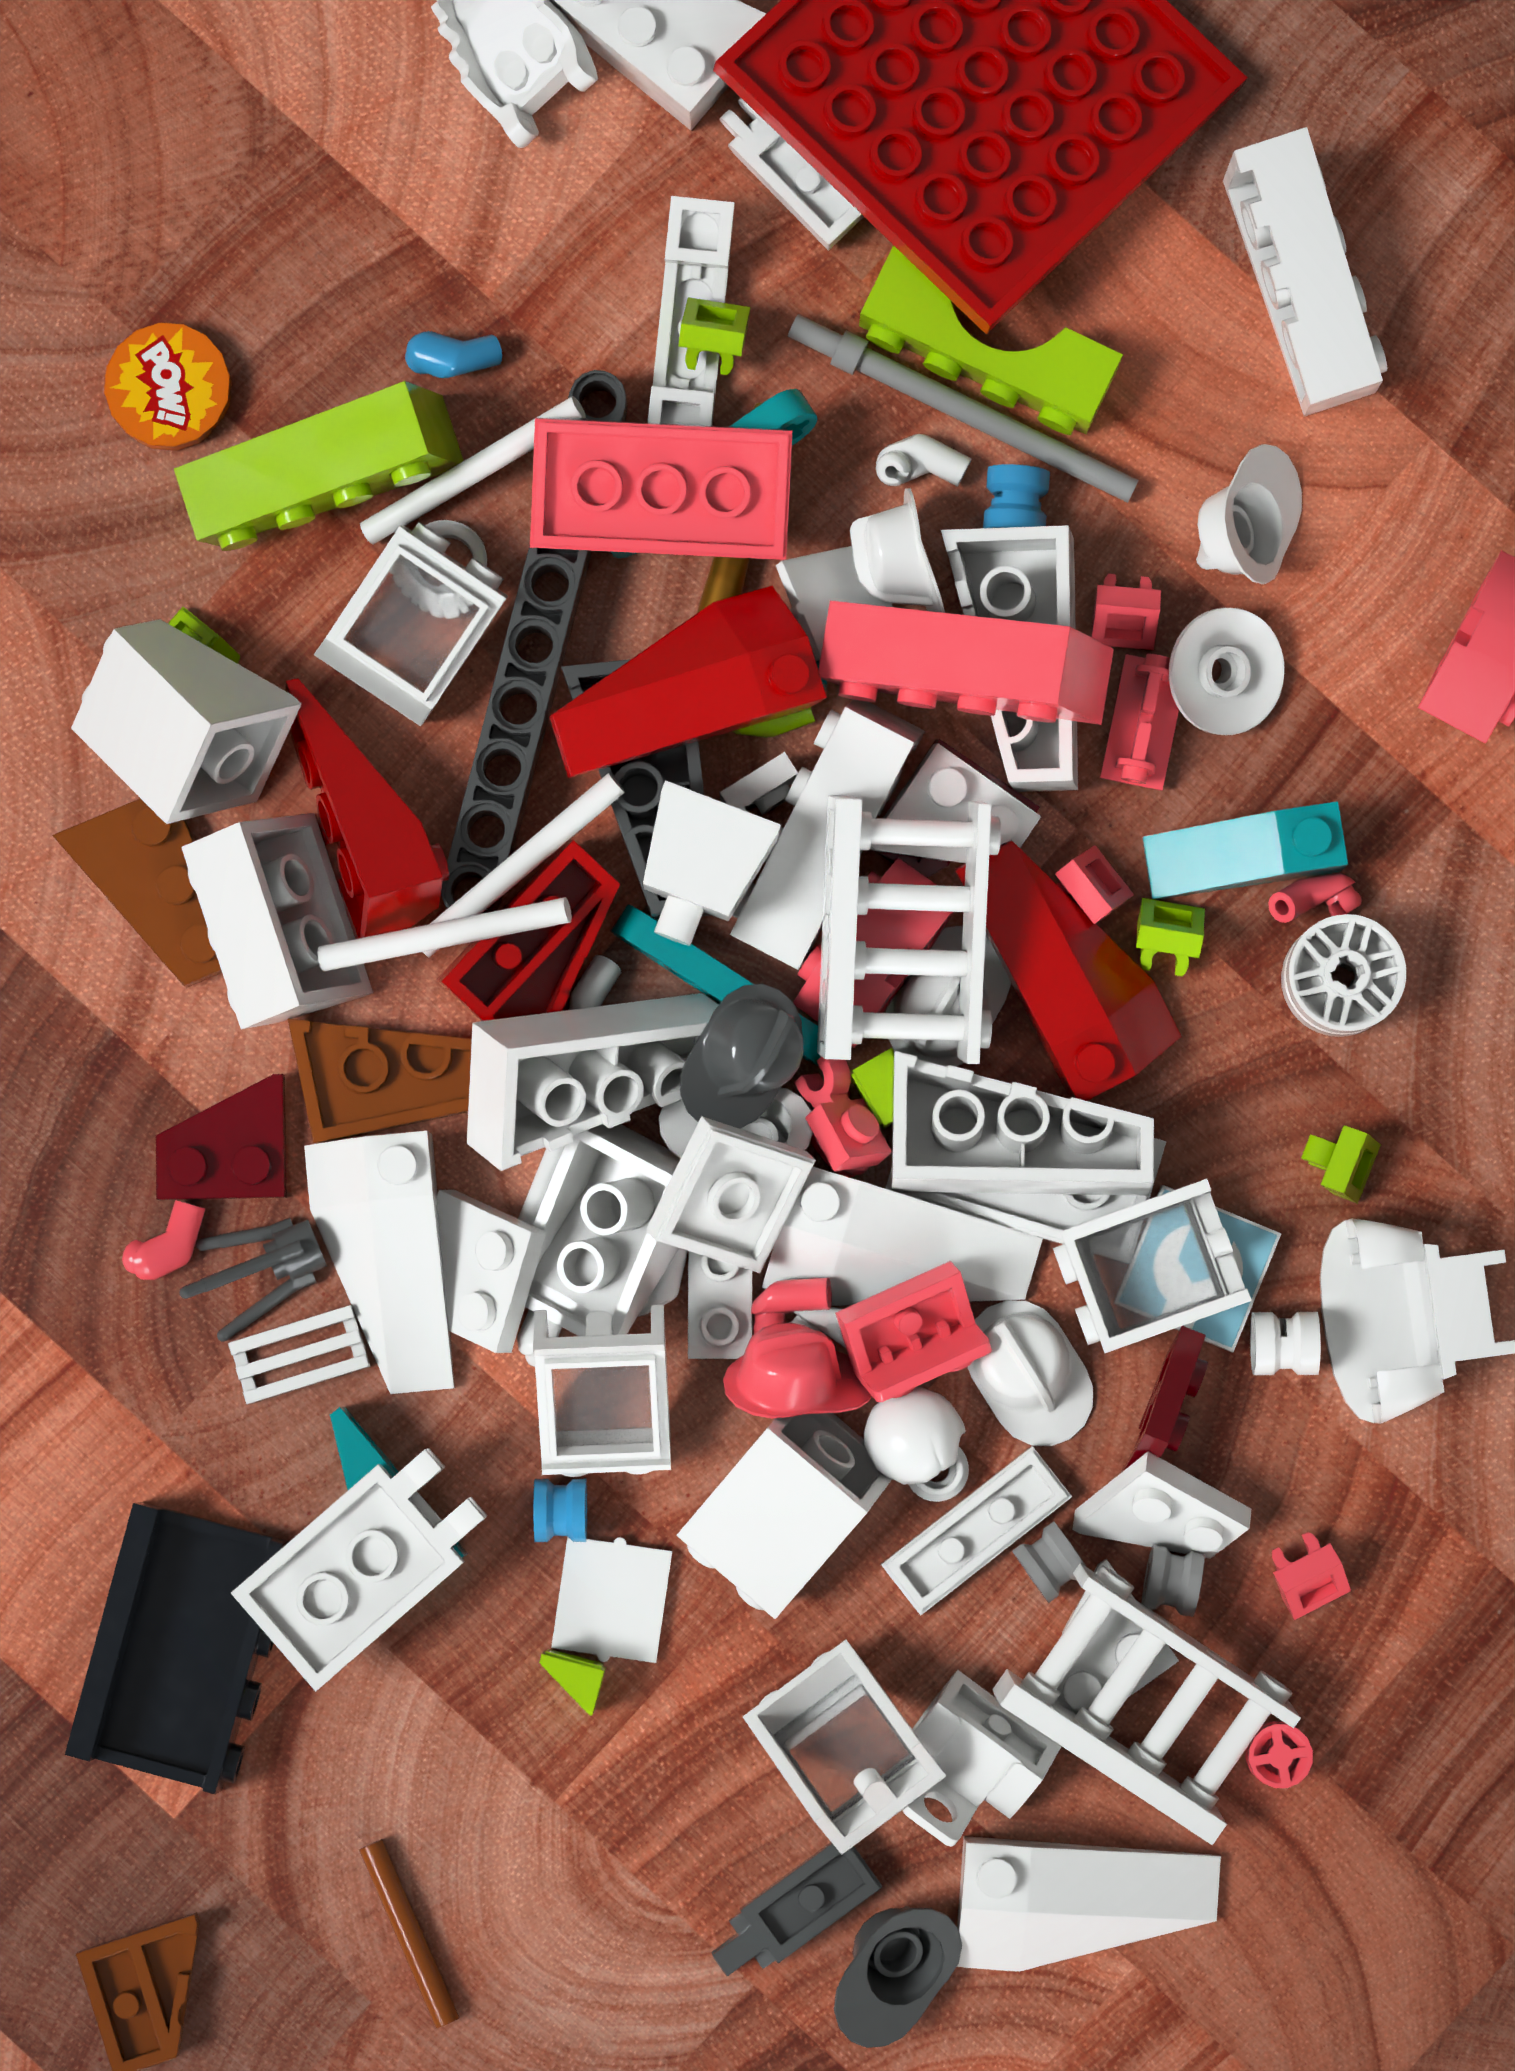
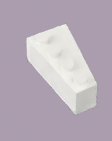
[941,525,1078,792]
[467,993,719,1171]

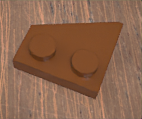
[76,1912,200,2071]

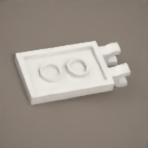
[231,1448,488,1692]

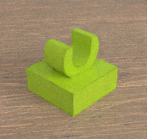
[678,297,751,375]
[1136,898,1205,976]
[1301,1125,1381,1204]

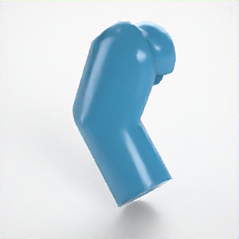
[405,331,502,378]

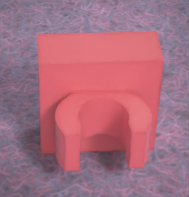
[1091,574,1161,650]
[1055,845,1134,924]
[1272,1532,1351,1620]

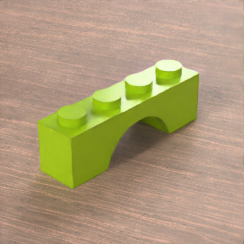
[859,245,1123,435]

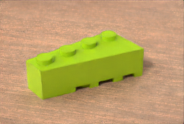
[174,381,464,551]

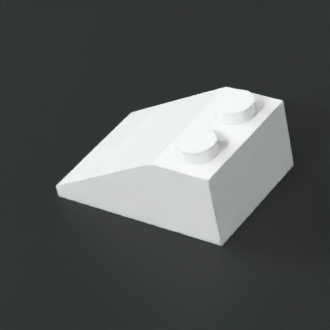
[525,1124,681,1336]

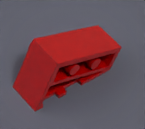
[437,840,620,1021]

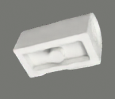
[902,1670,1062,1846]

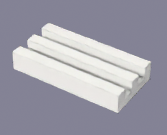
[228,1305,371,1404]

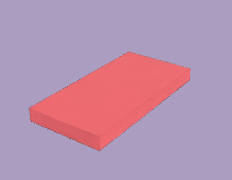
[530,418,793,560]

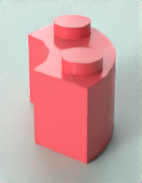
[1418,550,1515,744]
[793,857,954,1048]

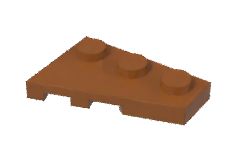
[52,798,222,988]
[288,1018,472,1144]

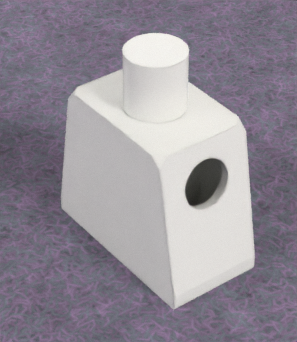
[643,780,781,946]

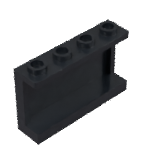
[65,1502,289,1795]

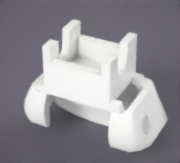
[1319,1218,1515,1424]

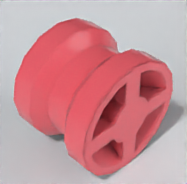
[1244,1721,1313,1788]

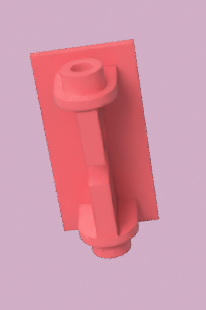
[1100,654,1179,791]

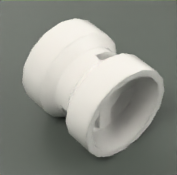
[1250,1312,1321,1375]

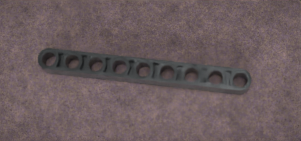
[441,370,628,914]

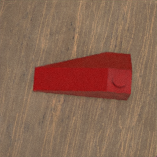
[549,585,827,778]
[285,678,449,939]
[954,840,1182,1101]

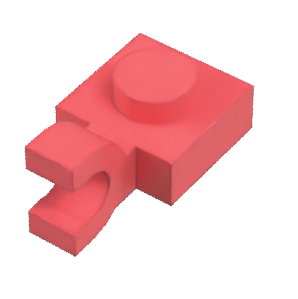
[794,1056,892,1172]

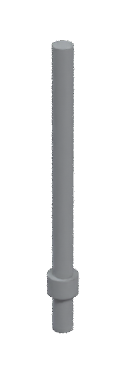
[787,314,1139,503]

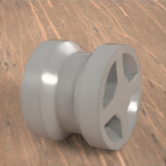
[1012,1521,1086,1603]
[1141,1544,1205,1617]

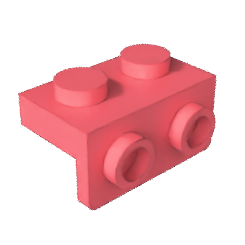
[835,1261,992,1402]

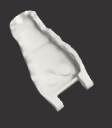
[431,0,598,148]

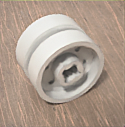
[1281,914,1406,1037]

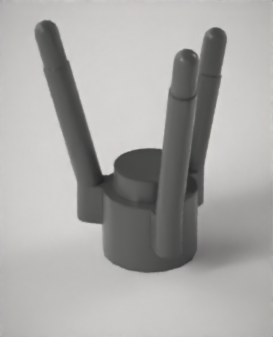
[179,1217,327,1342]

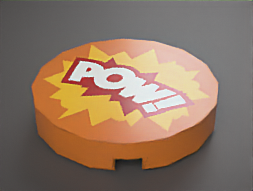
[104,323,232,451]

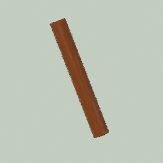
[359,1839,460,2028]

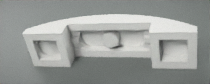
[648,196,735,426]

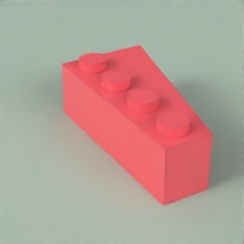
[818,601,1114,725]

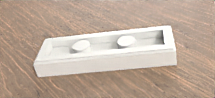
[881,1446,1072,1616]

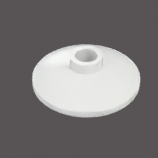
[1169,608,1285,735]

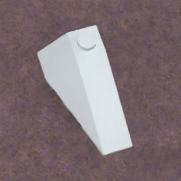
[304,1131,455,1394]
[762,1167,1043,1306]
[957,1836,1221,1972]

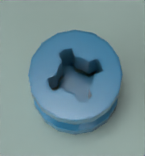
[533,1479,587,1542]

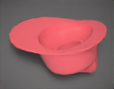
[723,1322,871,1419]

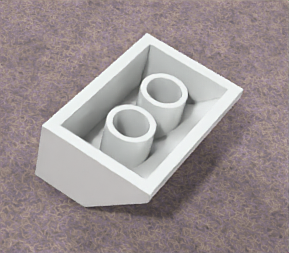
[181,813,373,1029]

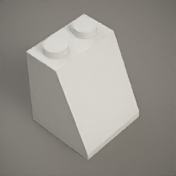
[71,619,301,824]
[676,1413,892,1619]

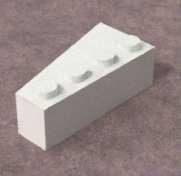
[549,0,766,130]
[1223,127,1388,417]
[730,700,925,970]
[892,1051,1154,1196]

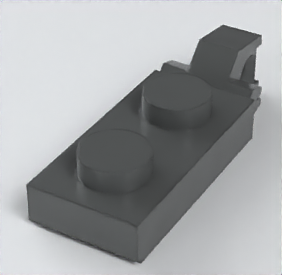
[711,1842,883,1976]

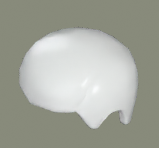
[864,1386,966,1485]

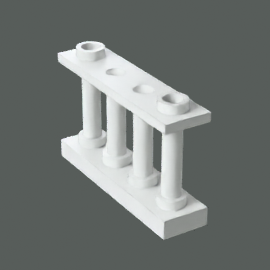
[817,796,1001,1064]
[992,1563,1301,1845]

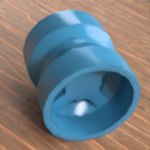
[983,464,1050,528]

